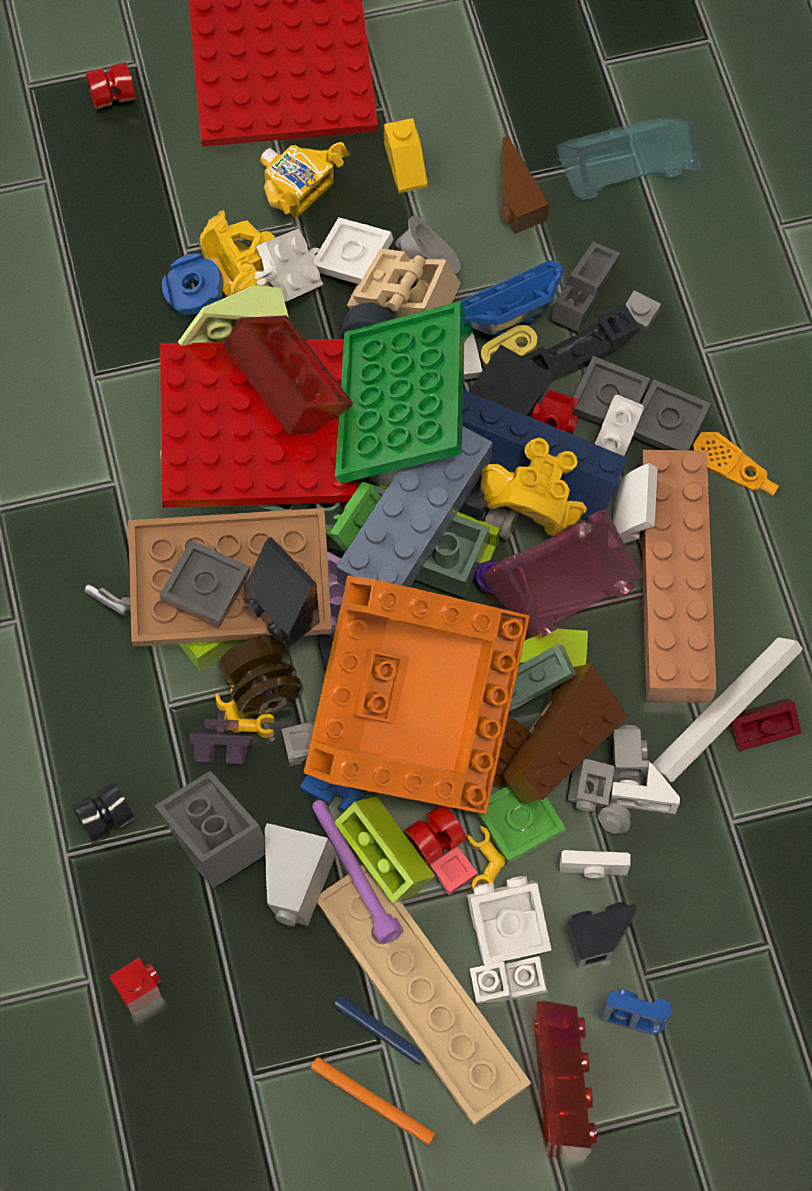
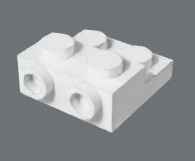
[467,876,551,965]

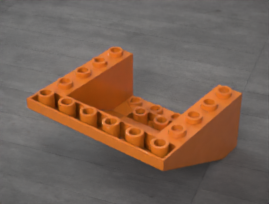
[304,575,530,814]

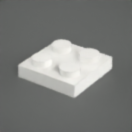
[313,218,393,284]

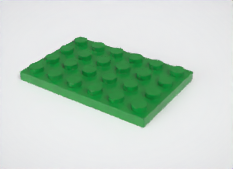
[335,301,465,484]

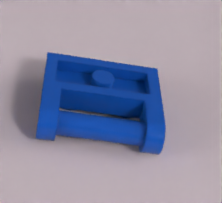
[601,990,672,1036]

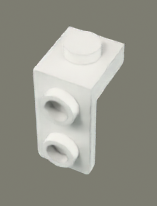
[595,395,644,456]

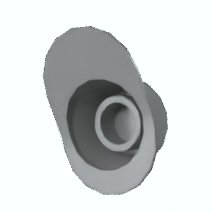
[395,216,460,274]

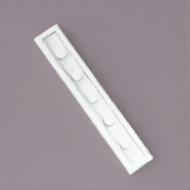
[652,637,803,782]

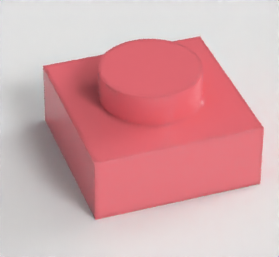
[430,846,477,895]

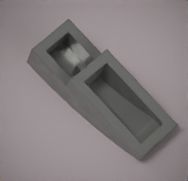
[551,242,620,332]

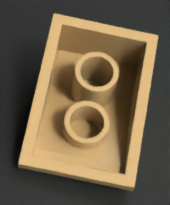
[347,259,461,319]

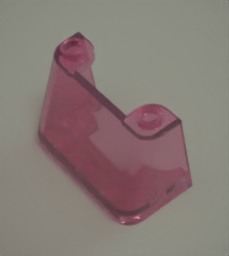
[482,508,642,639]

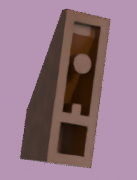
[500,136,549,234]

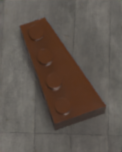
[503,663,629,802]

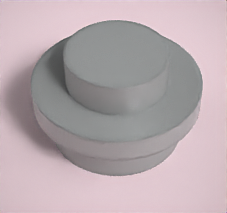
[598,803,631,834]

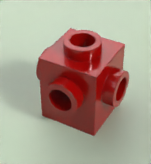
[531,389,579,434]

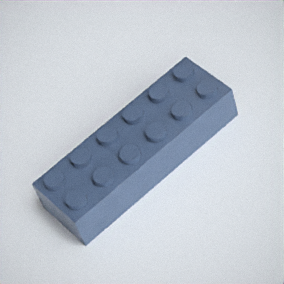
[336,426,493,587]

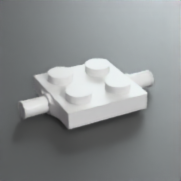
[255,228,323,302]

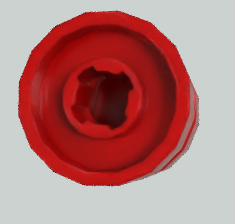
[85,62,136,110]
[403,805,467,866]

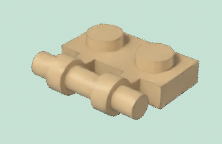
[353,249,426,311]

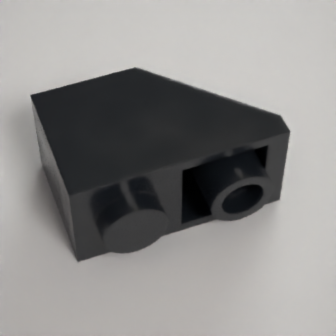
[566,902,637,968]

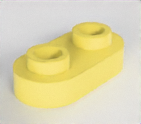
[481,325,537,368]

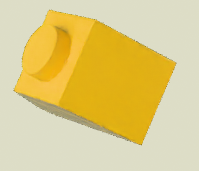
[384,118,428,193]

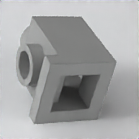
[611,725,649,778]
[568,759,615,812]

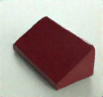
[729,699,802,751]

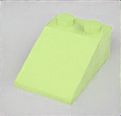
[178,285,289,346]

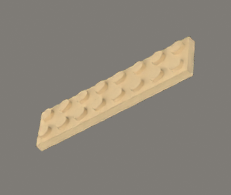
[317,864,531,1126]

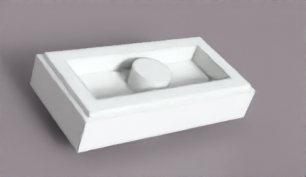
[559,850,630,879]

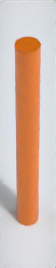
[310,1057,436,1146]

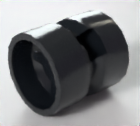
[72,782,135,843]

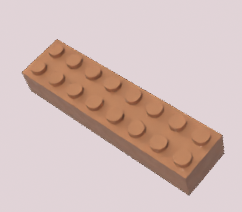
[639,450,716,703]

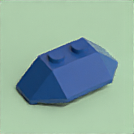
[455,260,564,336]

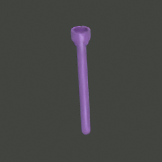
[313,800,404,945]

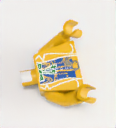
[260,142,350,218]

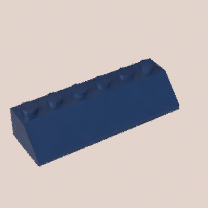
[462,390,628,526]

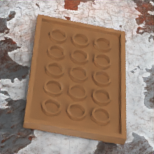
[128,508,332,647]

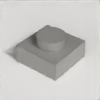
[625,291,661,333]

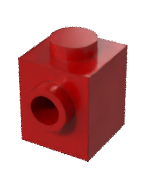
[109,958,161,1015]

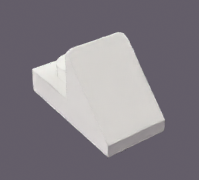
[609,762,680,814]

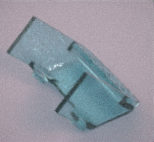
[557,116,701,199]

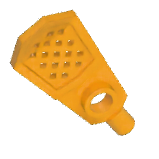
[692,432,780,496]

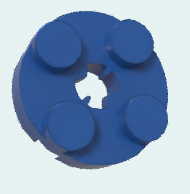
[162,254,224,316]

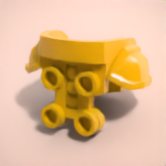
[200,210,275,297]
[480,438,587,536]

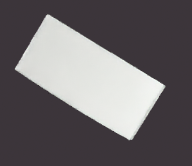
[470,956,548,1004]

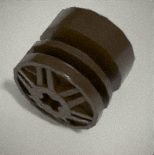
[218,634,303,718]

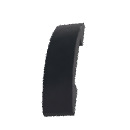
[522,304,640,381]

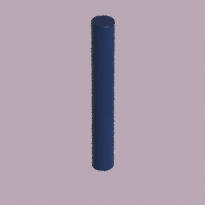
[333,995,425,1066]

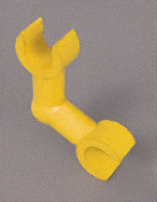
[216,688,274,738]
[468,826,506,892]

